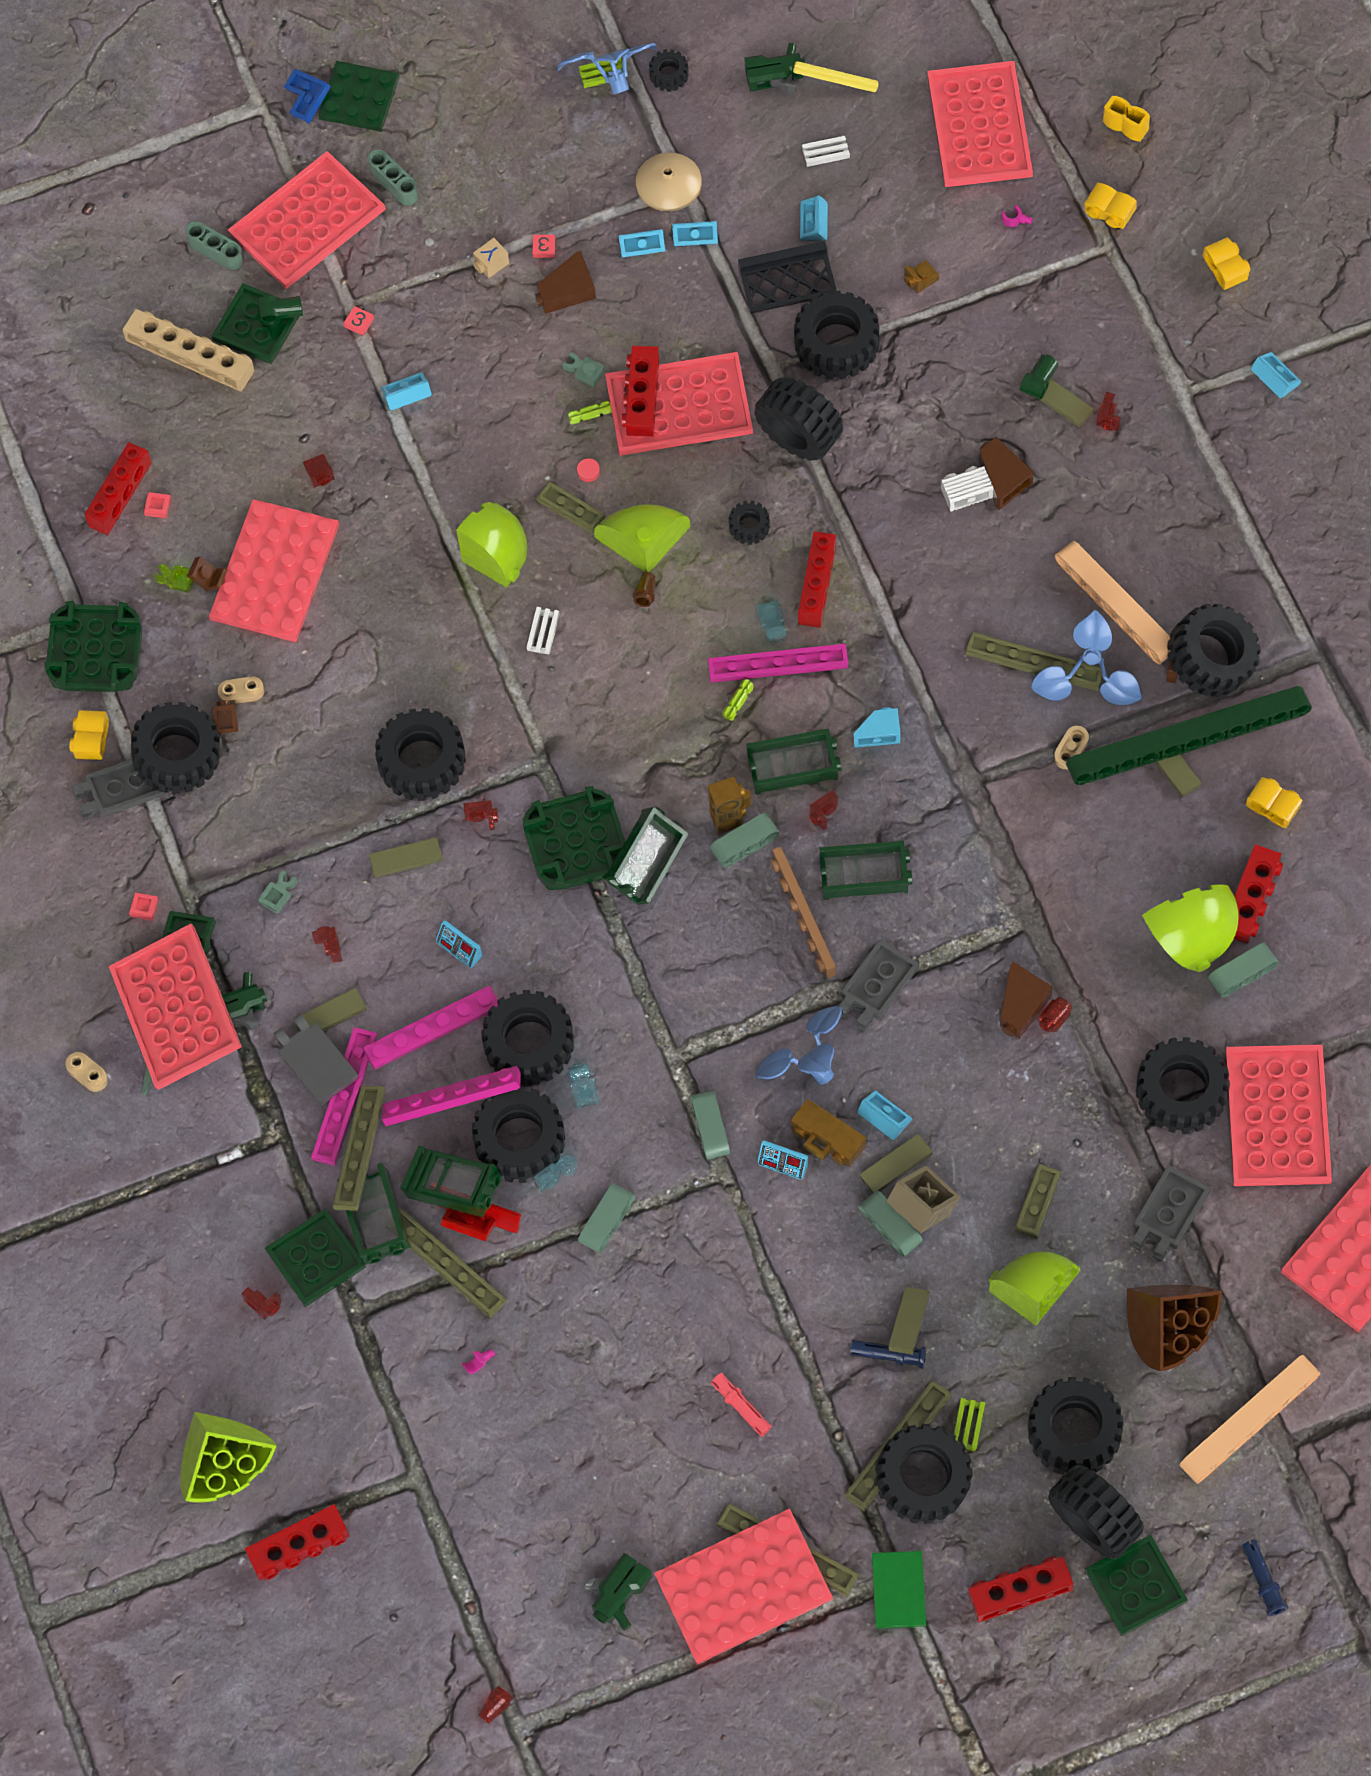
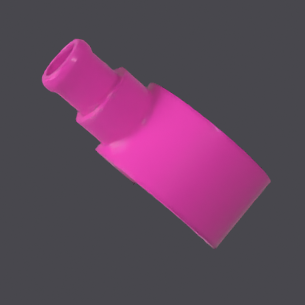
[1002,205,1033,227]
[461,1349,495,1375]

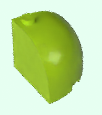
[456,502,528,588]
[594,504,691,572]
[1142,884,1238,972]
[989,1251,1080,1326]
[180,1412,277,1502]

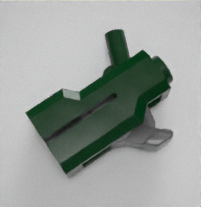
[744,43,805,95]
[221,972,267,1030]
[584,1553,653,1631]

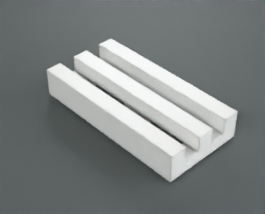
[802,136,850,167]
[527,607,559,655]

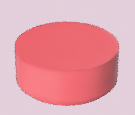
[577,458,600,482]

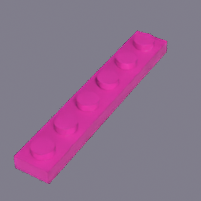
[708,644,848,683]
[363,985,498,1070]
[311,1027,378,1166]
[382,1066,521,1126]

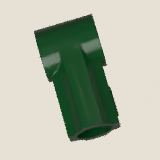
[257,296,303,325]
[1019,354,1059,400]

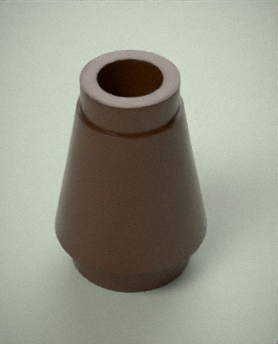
[632,572,655,607]

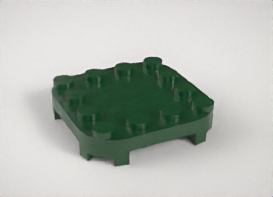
[44,600,142,692]
[523,786,626,890]

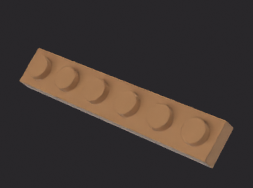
[770,846,836,979]

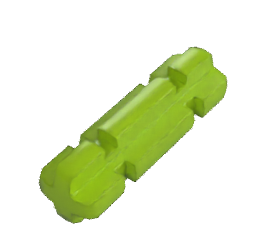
[568,400,612,424]
[722,679,754,721]

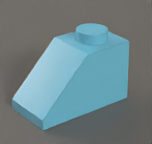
[854,707,900,748]

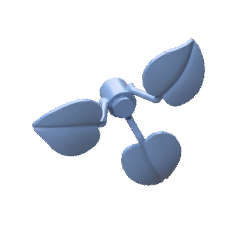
[557,43,657,94]
[1032,610,1142,705]
[756,1006,842,1085]

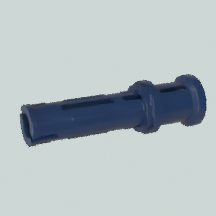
[850,1340,926,1369]
[1242,1540,1289,1617]

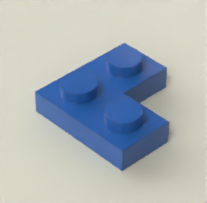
[284,68,331,124]

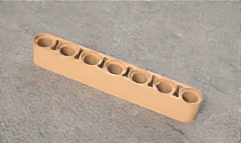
[1055,541,1170,664]
[1179,1355,1320,1484]

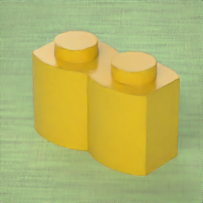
[1103,96,1150,141]
[1085,182,1137,229]
[1203,237,1250,290]
[69,710,109,760]
[1246,777,1302,829]

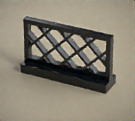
[738,241,837,314]

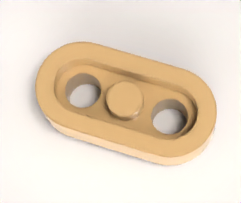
[218,677,265,704]
[1054,726,1089,769]
[65,1052,108,1092]

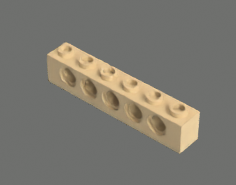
[123,309,254,392]

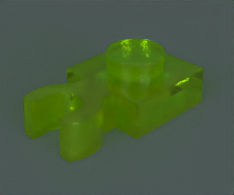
[153,564,194,593]

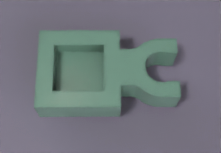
[562,352,605,387]
[258,870,298,914]

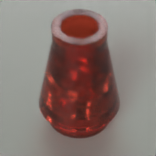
[478,1685,513,1724]

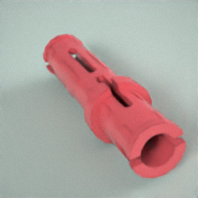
[711,1373,772,1437]

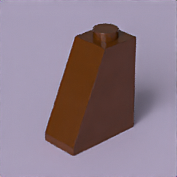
[535,251,596,314]
[979,437,1034,510]
[1000,962,1053,1039]

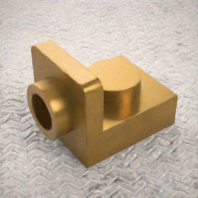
[904,260,939,293]

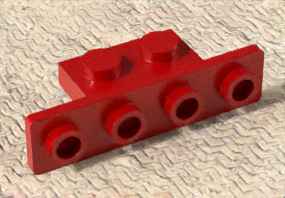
[429,1183,521,1242]

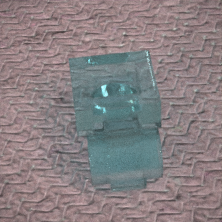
[755,600,787,643]
[569,1062,600,1109]
[534,1154,578,1192]

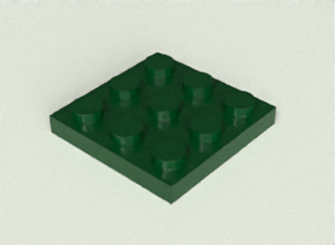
[318,61,399,132]
[212,283,299,364]
[265,1208,366,1307]
[1084,1535,1188,1636]

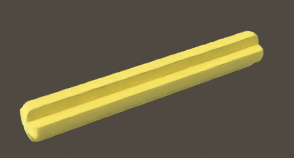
[793,61,878,92]

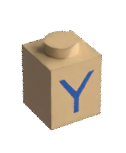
[473,238,509,279]

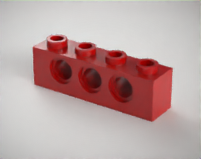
[622,346,660,437]
[84,442,152,535]
[798,531,837,628]
[1234,844,1284,944]
[244,1504,349,1581]
[968,1556,1074,1623]

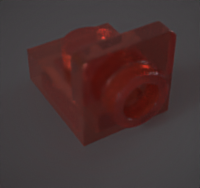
[1097,392,1121,431]
[303,454,335,488]
[809,790,838,831]
[463,800,499,830]
[312,926,342,963]
[241,1287,281,1320]

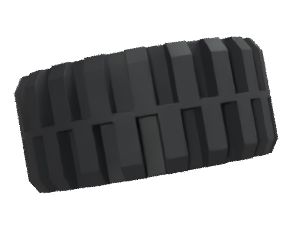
[794,291,879,380]
[754,377,843,461]
[1167,603,1261,697]
[131,702,220,794]
[375,708,466,801]
[481,990,574,1086]
[1136,1037,1230,1134]
[472,1086,565,1183]
[1028,1377,1124,1474]
[875,1424,973,1524]
[1048,1465,1144,1559]

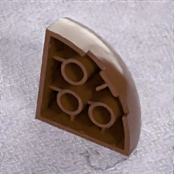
[1127,1285,1222,1371]

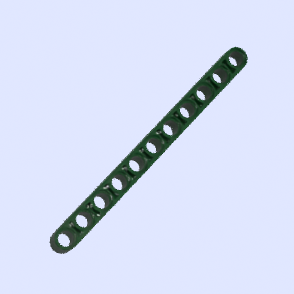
[1066,686,1312,785]

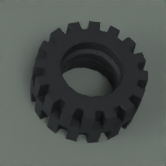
[649,49,688,92]
[729,501,770,545]

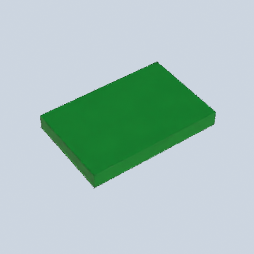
[872,1551,926,1629]

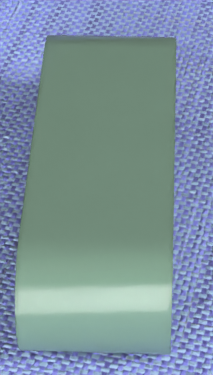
[368,149,418,206]
[185,221,243,270]
[710,813,780,868]
[1208,943,1279,998]
[690,1090,730,1160]
[578,1183,635,1254]
[858,1190,923,1257]

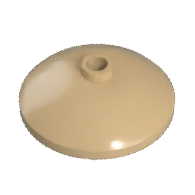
[636,152,702,211]

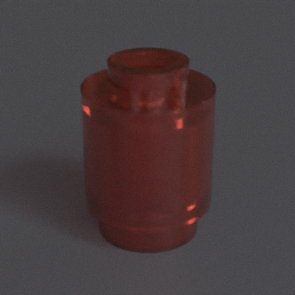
[1038,997,1072,1033]

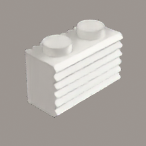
[941,466,993,511]

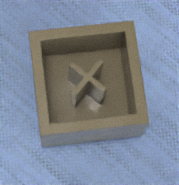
[886,1165,960,1233]

